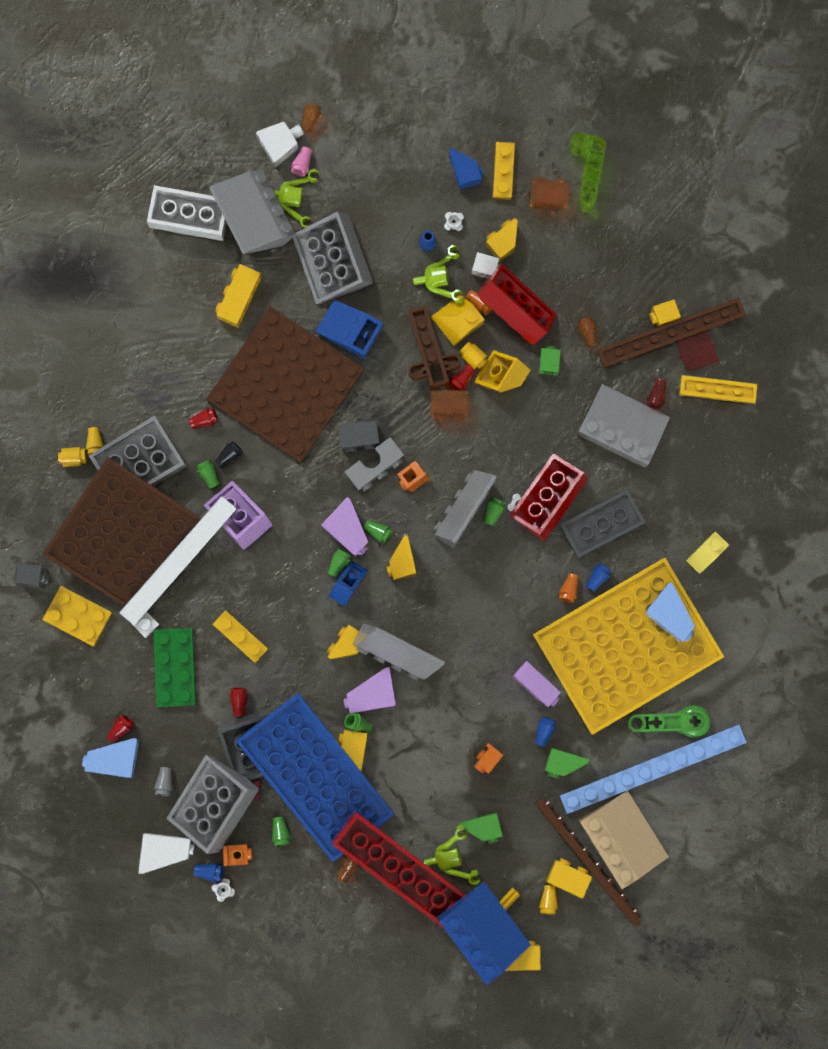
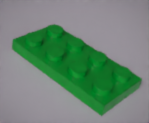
[153,628,196,707]

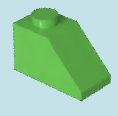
[544,748,589,779]
[458,813,503,844]

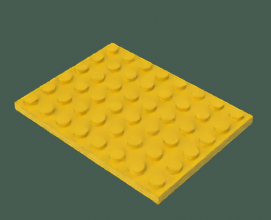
[533,558,724,735]

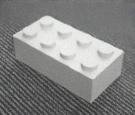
[147,185,227,241]

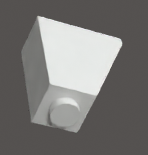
[138,833,195,874]

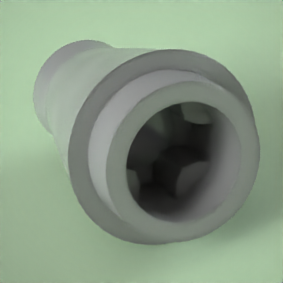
[154,767,173,797]

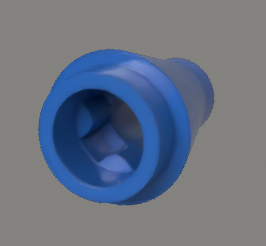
[418,231,437,251]
[586,563,612,592]
[535,716,557,747]
[194,863,224,883]

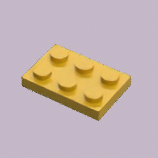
[42,586,112,647]

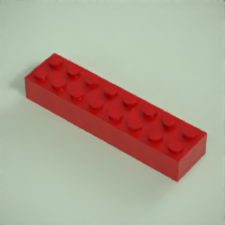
[331,810,466,929]

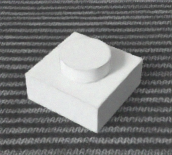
[132,612,160,638]

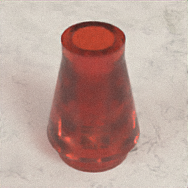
[646,379,667,409]

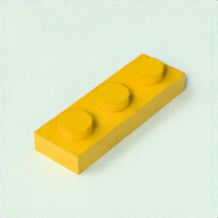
[493,142,515,200]
[213,610,268,663]

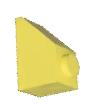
[686,532,729,574]

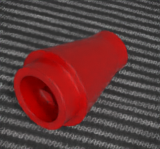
[449,364,475,393]
[188,407,218,429]
[229,688,248,716]
[106,714,134,744]

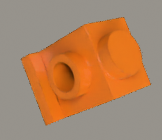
[397,460,431,493]
[474,743,503,774]
[223,844,252,866]

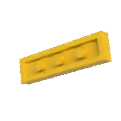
[679,375,757,404]

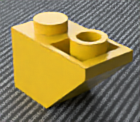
[485,218,518,263]
[327,625,359,660]

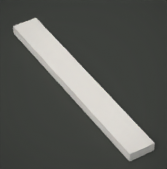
[119,496,236,625]

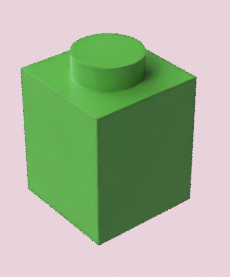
[538,346,561,376]

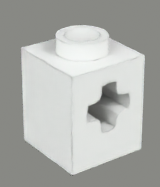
[471,252,499,279]

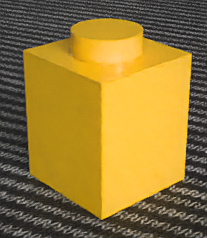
[649,300,681,328]

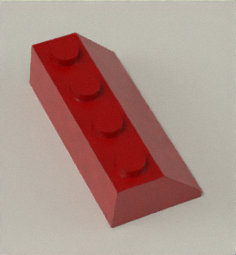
[477,263,556,346]
[509,454,588,542]

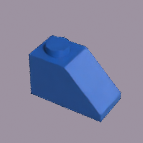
[448,148,484,190]
[329,561,368,606]

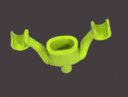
[273,169,319,229]
[413,245,463,304]
[424,824,480,885]

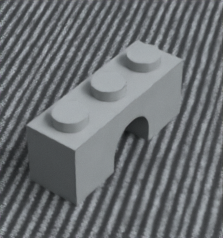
[345,437,404,492]

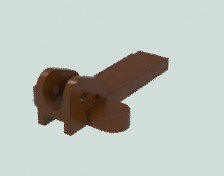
[408,305,461,392]

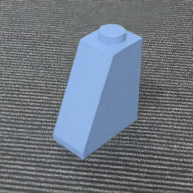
[644,582,695,642]
[82,738,140,778]

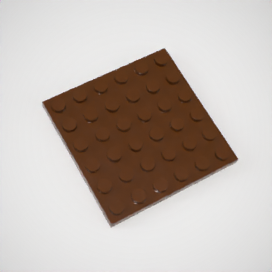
[206,307,364,463]
[42,457,202,606]

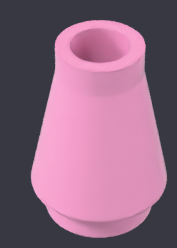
[291,147,312,176]

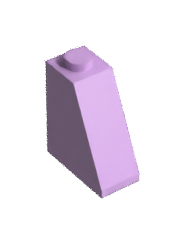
[321,497,369,558]
[512,661,561,707]
[344,667,396,713]

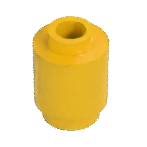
[459,342,487,369]
[58,447,87,467]

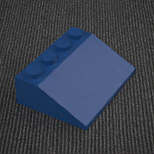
[436,881,531,985]

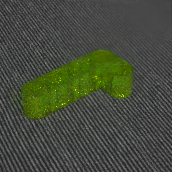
[569,133,606,212]

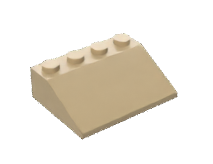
[578,790,669,889]

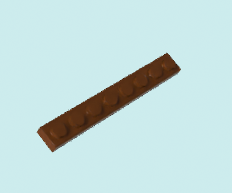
[597,298,746,368]
[535,798,642,927]

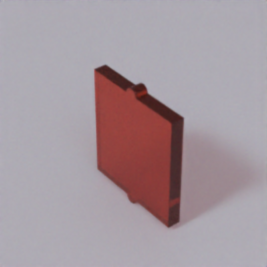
[676,331,718,371]

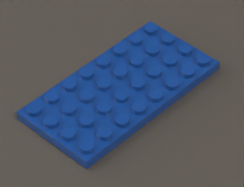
[236,692,395,862]

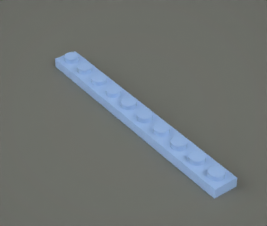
[559,725,746,814]

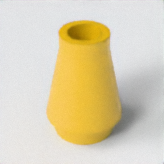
[85,427,104,455]
[539,885,558,915]

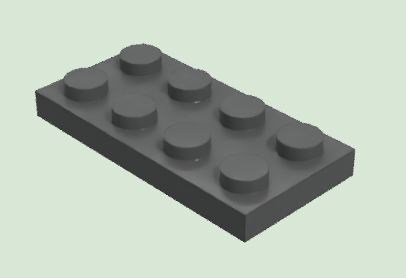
[560,489,646,559]

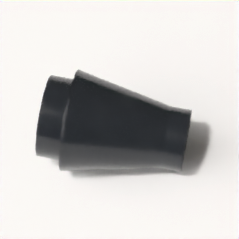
[214,441,243,468]

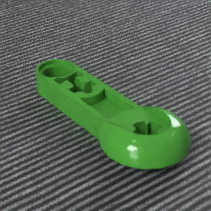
[628,705,711,738]

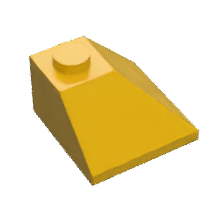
[431,295,485,347]
[474,350,530,393]
[386,535,416,581]

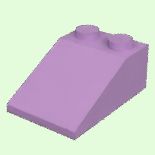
[203,481,273,550]

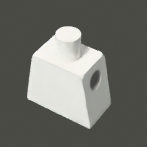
[256,122,304,167]

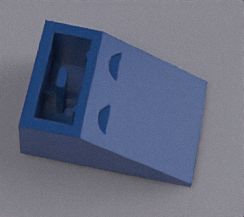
[316,300,383,360]

